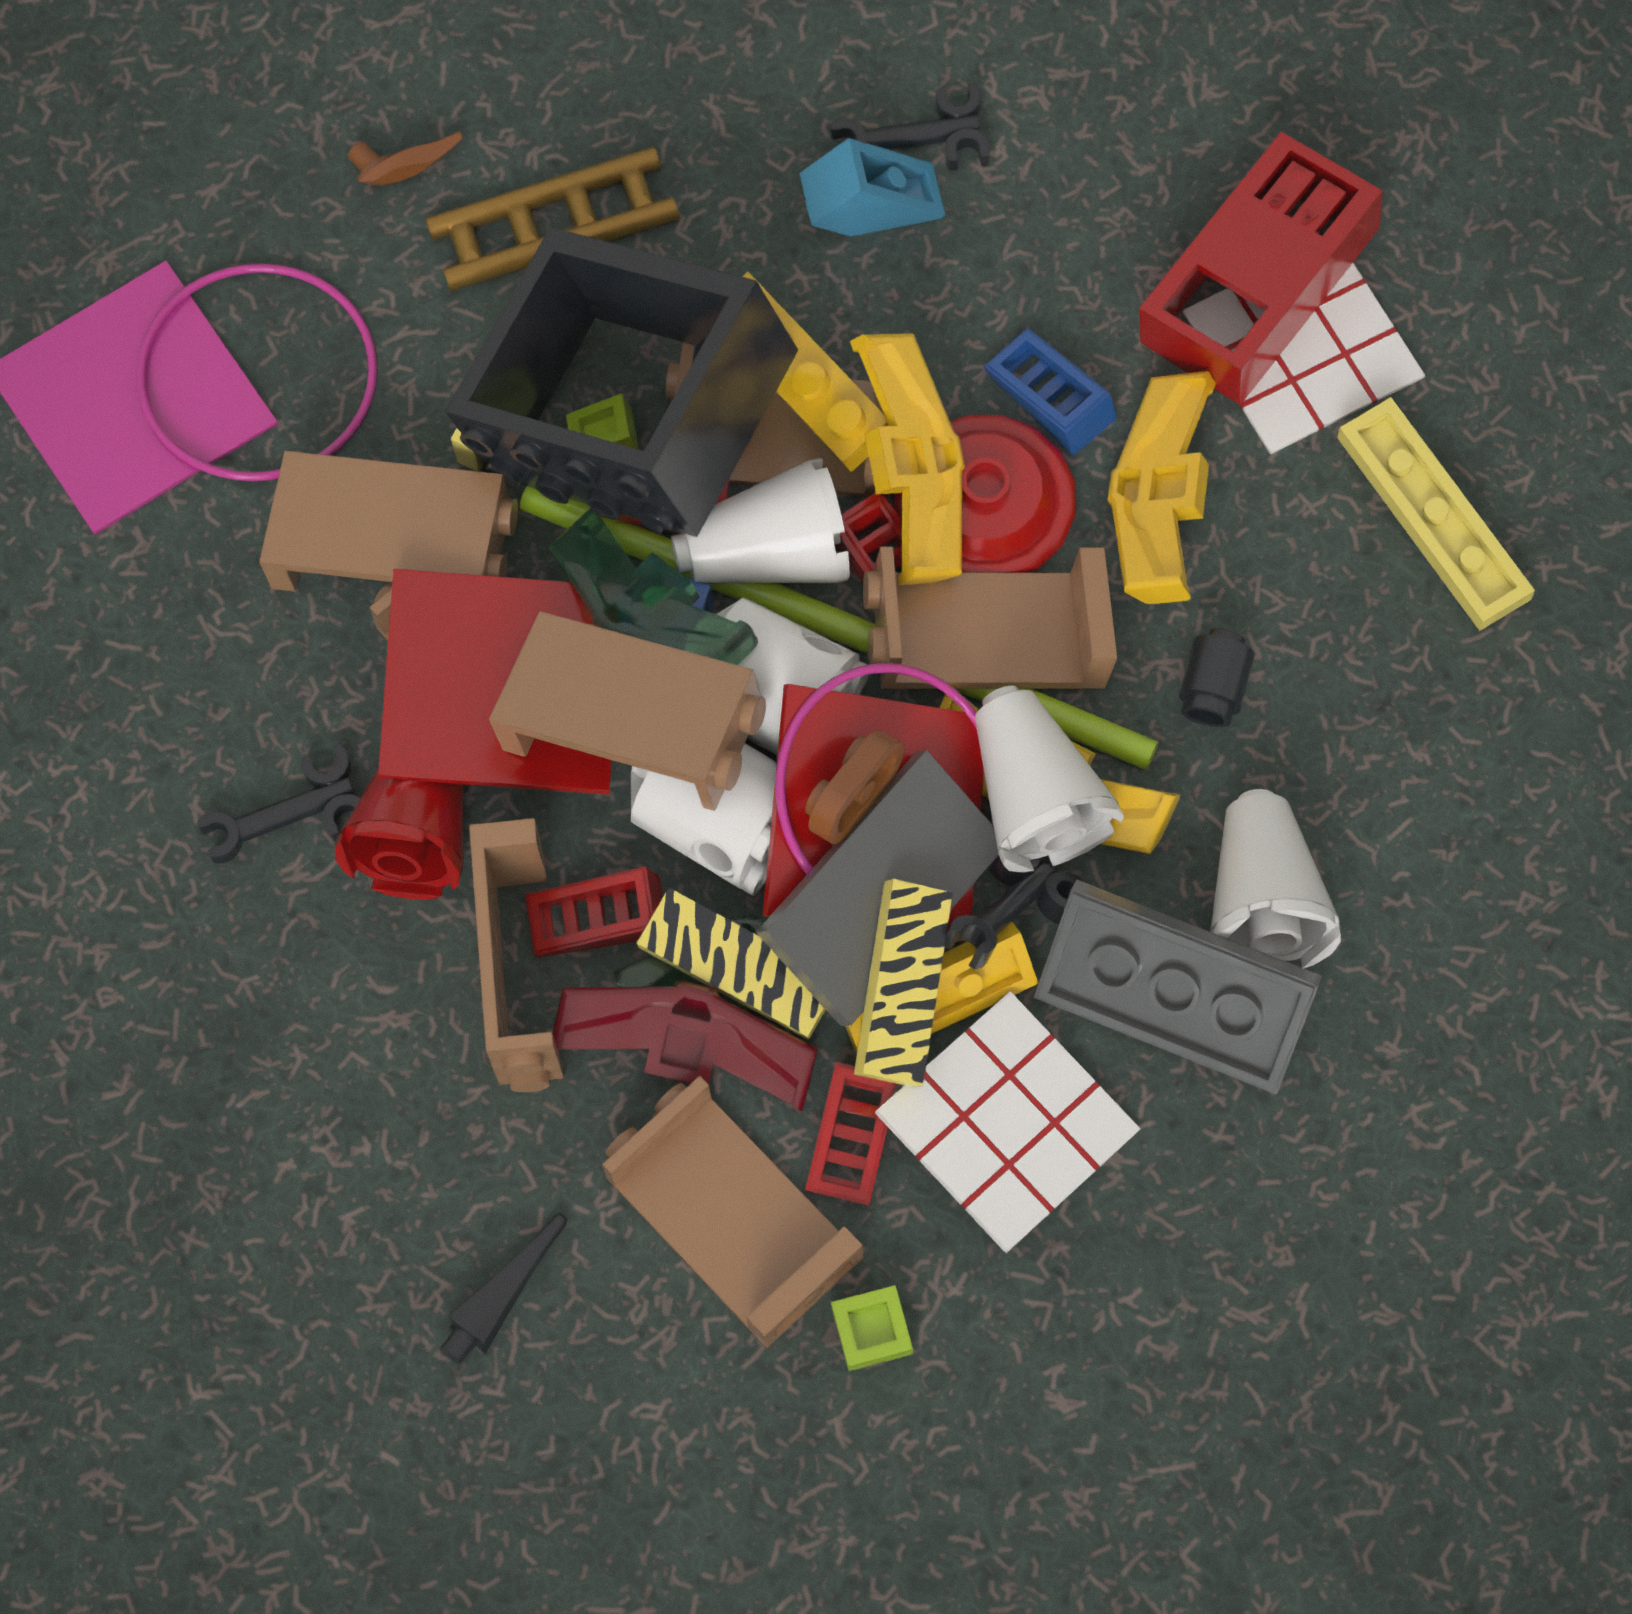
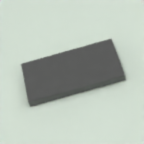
[756,750,999,1026]
[1034,880,1323,1095]

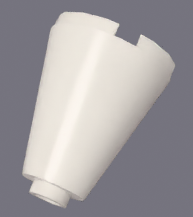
[671,458,850,583]
[975,686,1124,873]
[1210,789,1341,969]

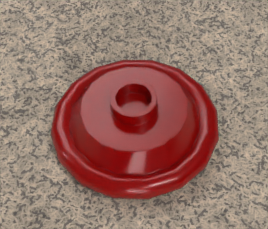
[894,415,1076,573]

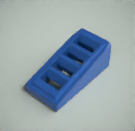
[984,328,1117,456]

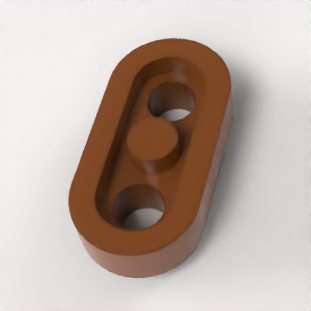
[805,730,904,844]

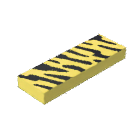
[854,879,953,1087]
[637,888,826,1040]

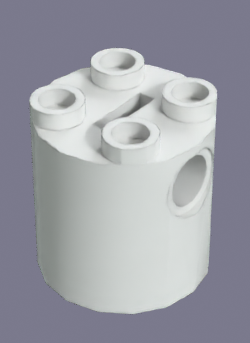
[687,598,869,755]
[630,743,777,896]

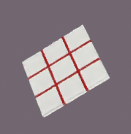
[1182,263,1425,455]
[875,991,1140,1253]

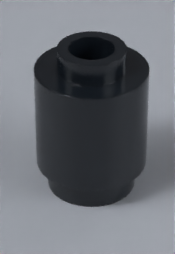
[1179,628,1255,727]

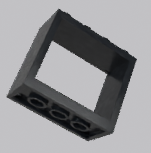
[445,227,798,537]

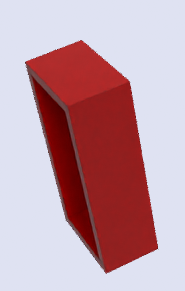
[1139,132,1383,405]

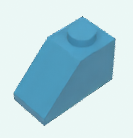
[800,138,946,237]

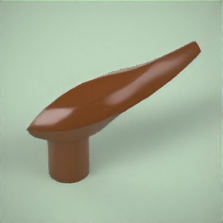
[348,131,463,186]

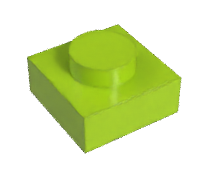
[566,393,639,450]
[831,1285,913,1371]

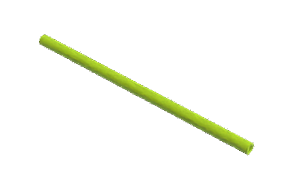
[520,487,1159,771]

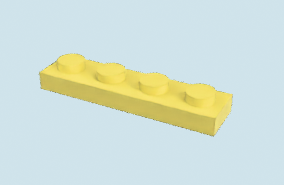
[1337,397,1535,631]

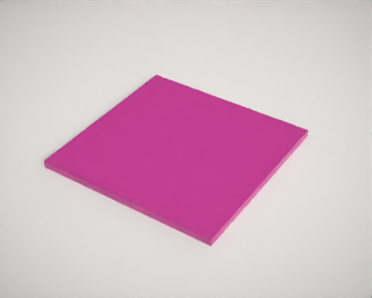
[0,261,278,535]

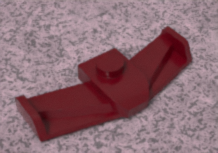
[552,981,818,1111]

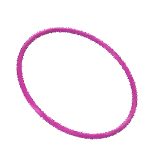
[136,264,377,481]
[775,663,993,874]

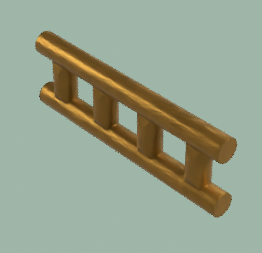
[425,146,680,292]

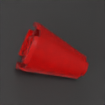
[335,768,463,900]

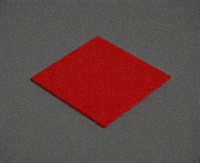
[378,569,620,795]
[763,684,984,943]

